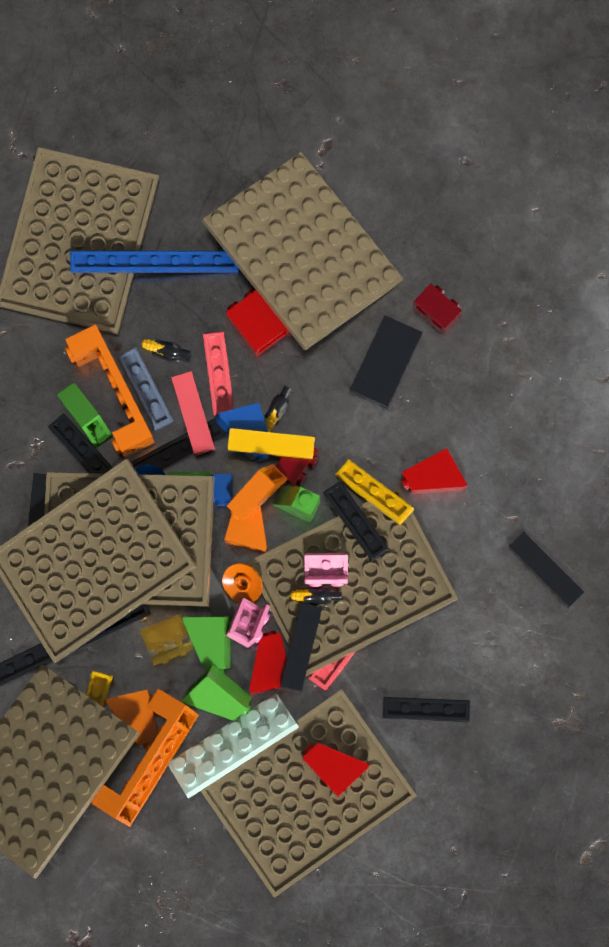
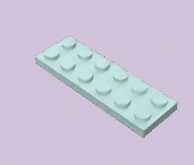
[168,693,299,798]

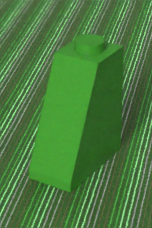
[57,383,113,448]
[273,485,320,523]
[183,616,231,673]
[181,664,252,721]

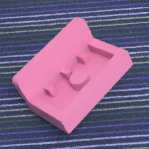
[304,553,348,587]
[226,598,270,648]

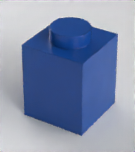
[211,474,233,506]

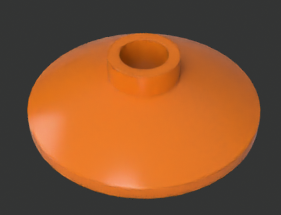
[222,563,263,604]

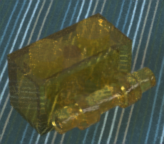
[140,614,194,666]

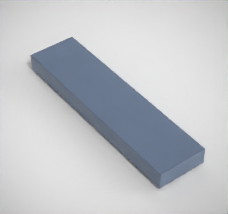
[117,347,174,431]

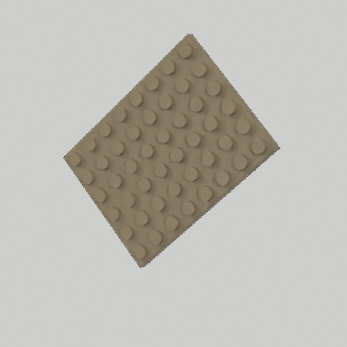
[0,147,159,335]
[202,152,403,351]
[0,459,197,663]
[44,472,215,607]
[247,486,458,677]
[0,665,140,879]
[201,689,417,898]

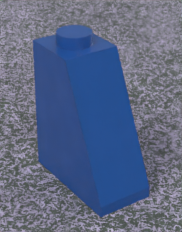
[215,403,270,462]

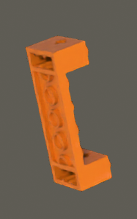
[64,324,155,459]
[91,689,199,827]

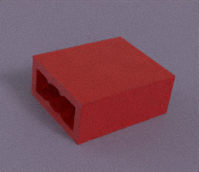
[226,289,289,356]

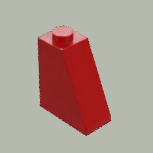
[400,448,467,494]
[250,631,287,695]
[302,743,370,797]

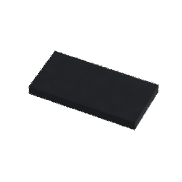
[350,315,423,408]

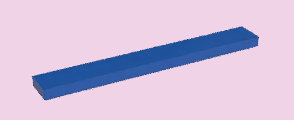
[70,251,238,273]

